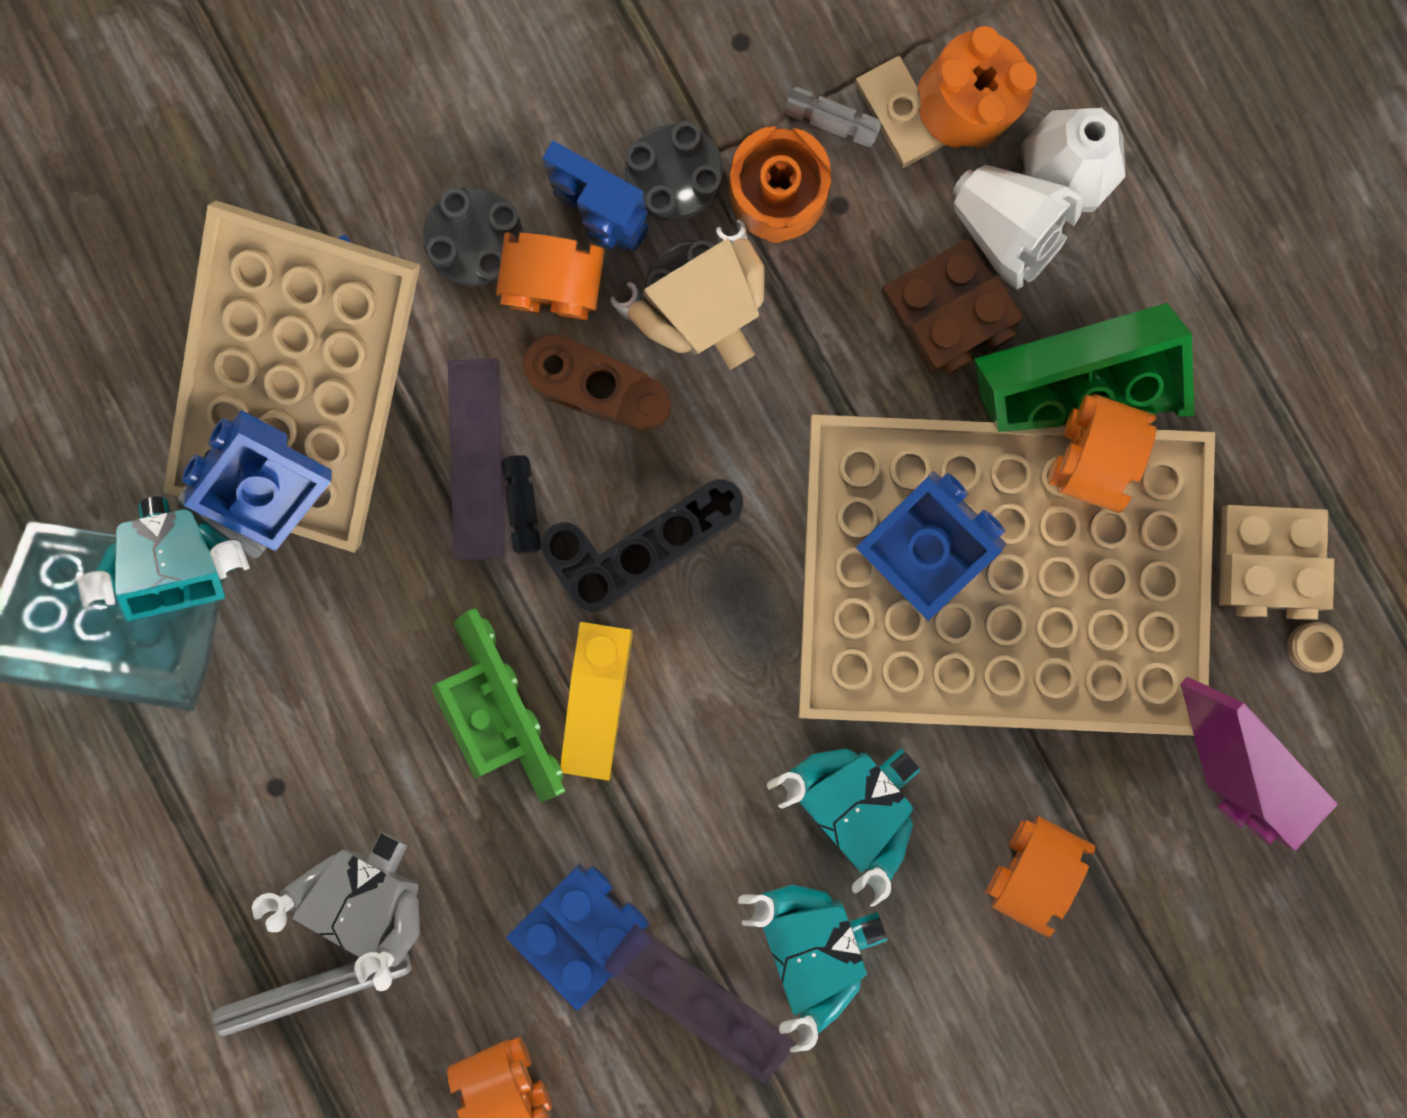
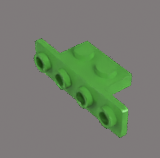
[431,608,565,803]

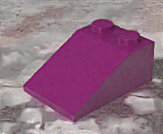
[1180,676,1338,851]

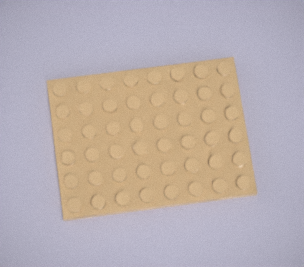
[798,415,1215,736]

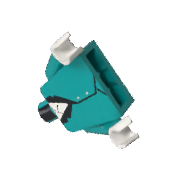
[77,496,250,622]
[767,748,921,907]
[738,884,888,1052]

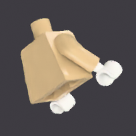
[610,219,764,370]

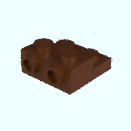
[881,237,1023,375]

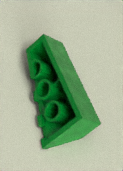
[974,303,1195,432]

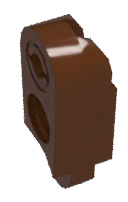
[523,334,671,432]

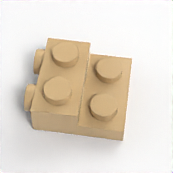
[1219,505,1334,620]

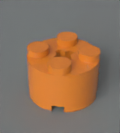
[917,26,1037,149]
[729,126,831,243]
[496,232,605,321]
[1048,394,1157,513]
[985,815,1095,938]
[447,1037,553,1118]

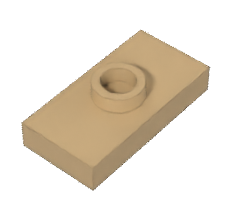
[855,55,945,169]

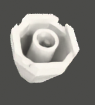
[1021,108,1126,212]
[953,165,1083,290]

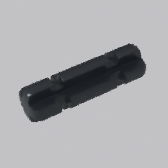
[502,455,541,554]

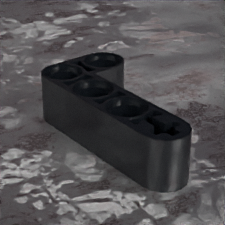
[541,479,743,612]

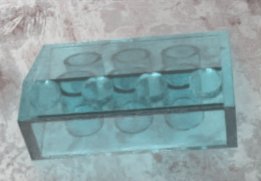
[0,521,224,711]

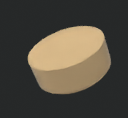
[1287,622,1343,673]

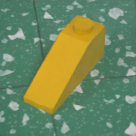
[560,622,634,781]

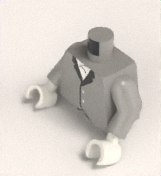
[252,832,420,991]

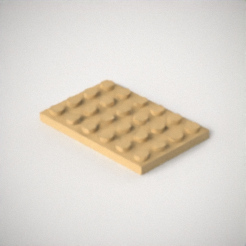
[163,200,420,553]

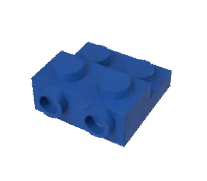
[542,140,649,252]
[181,410,332,551]
[856,471,1007,621]
[506,863,651,1011]

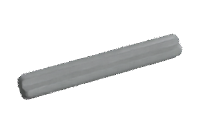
[212,952,411,1037]

